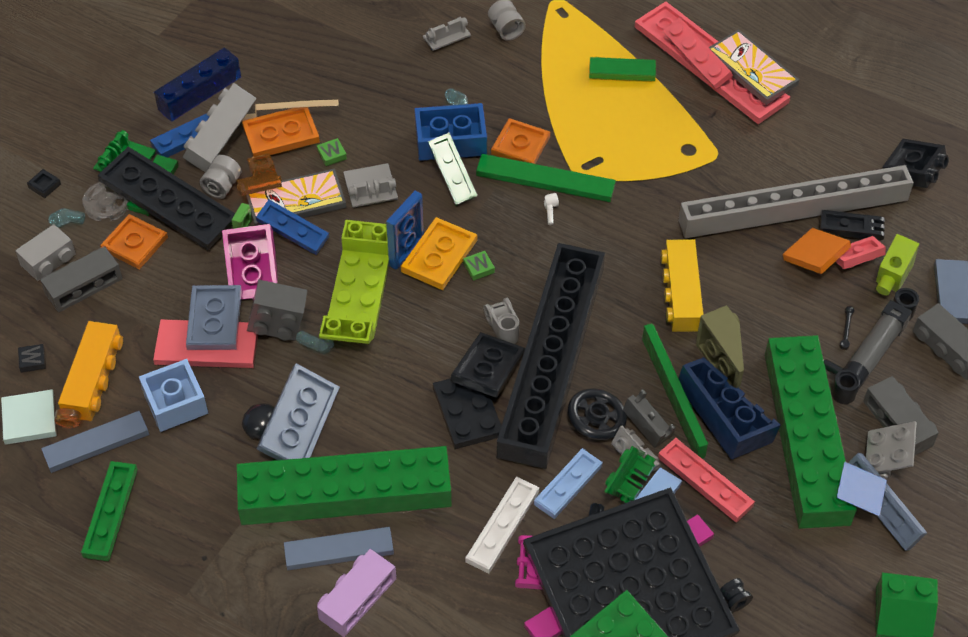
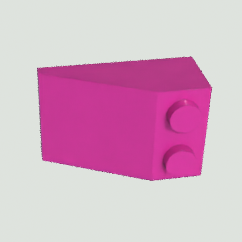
[222,224,278,300]

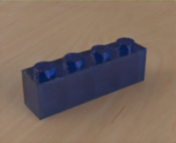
[154,47,241,122]

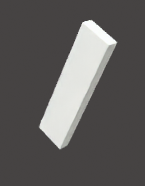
[466,477,539,574]

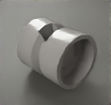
[488,0,526,40]
[199,155,242,199]

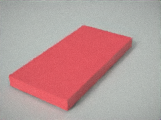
[153,319,258,368]

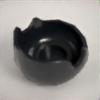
[242,403,275,439]

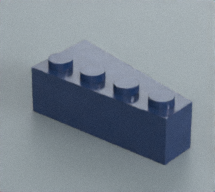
[678,357,781,460]

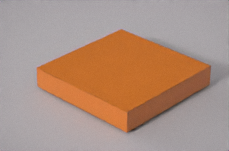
[491,118,550,164]
[100,214,168,270]
[783,228,851,274]

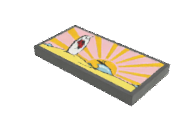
[709,29,799,105]
[245,169,347,226]

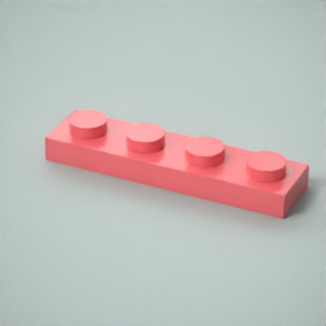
[663,17,733,89]
[658,438,755,523]

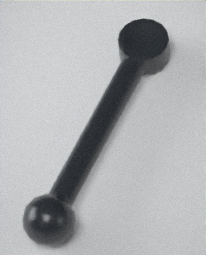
[840,306,855,350]

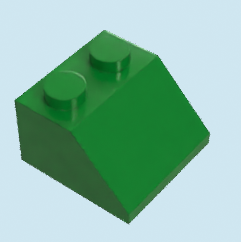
[876,572,938,637]

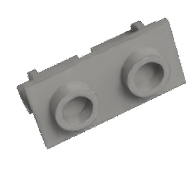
[423,17,471,51]
[611,426,661,477]

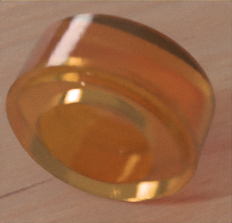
[54,408,82,428]

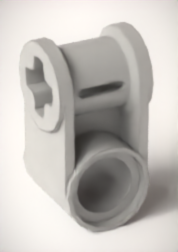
[483,298,519,344]

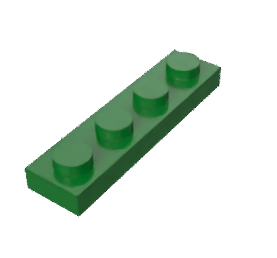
[81,461,138,561]

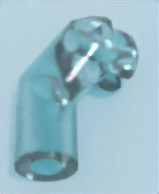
[445,88,468,105]
[48,208,85,227]
[296,331,334,354]

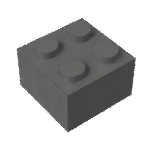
[247,279,307,341]

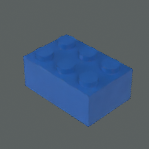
[415,103,487,160]

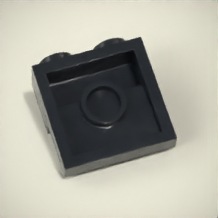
[882,139,949,188]

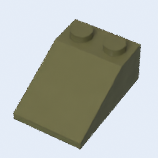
[696,305,744,389]

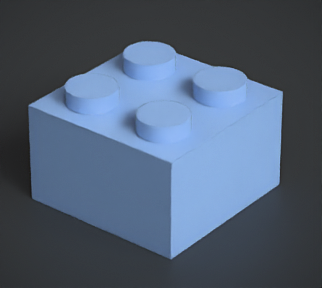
[139,359,208,432]

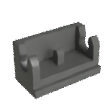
[623,389,676,448]

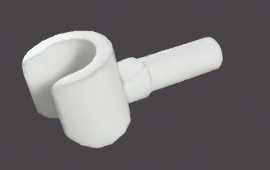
[544,193,559,225]

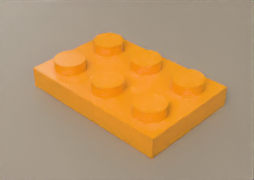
[401,217,477,290]

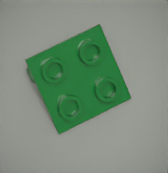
[93,130,156,172]
[604,446,656,503]

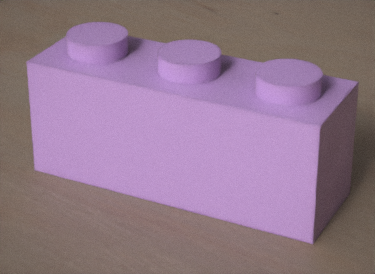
[317,549,396,637]

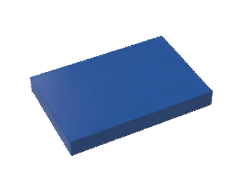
[386,191,424,270]

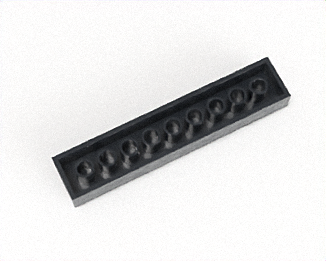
[496,243,605,469]

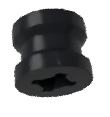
[720,578,753,612]

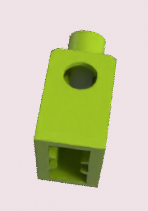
[876,234,919,295]

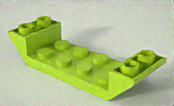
[319,220,389,344]

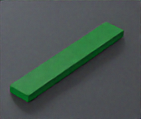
[476,154,616,202]
[642,324,708,459]

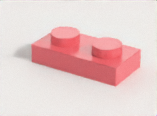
[835,236,886,269]

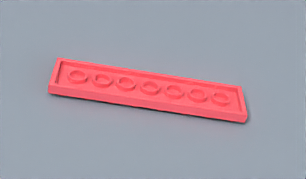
[634,2,790,124]

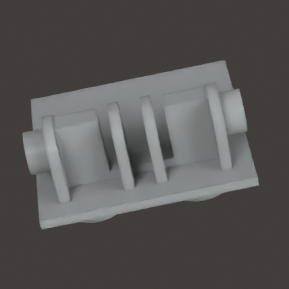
[343,163,398,207]
[866,421,917,480]

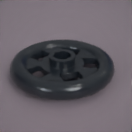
[568,388,627,440]

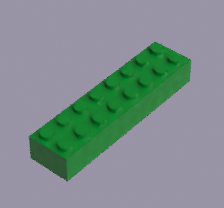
[765,335,856,529]
[237,446,452,525]

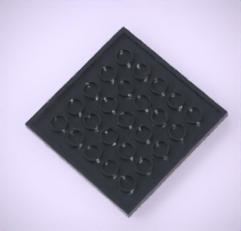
[523,487,740,637]

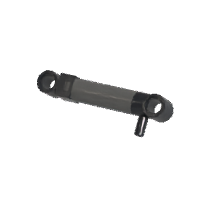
[824,288,919,404]

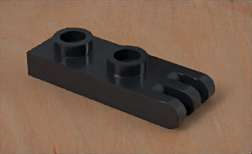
[820,210,885,241]

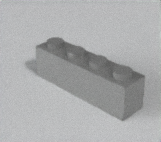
[183,83,256,172]

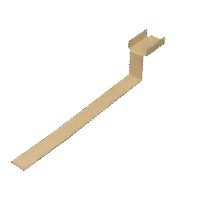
[241,100,339,123]

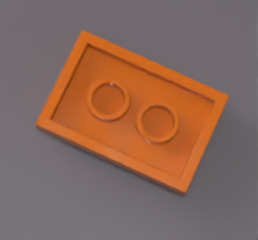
[242,107,320,159]

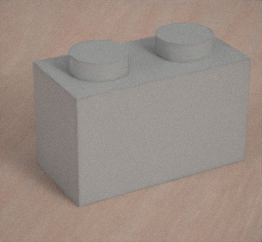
[15,224,76,281]

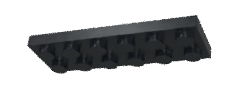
[98,146,235,250]

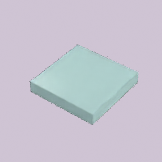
[1,390,57,445]

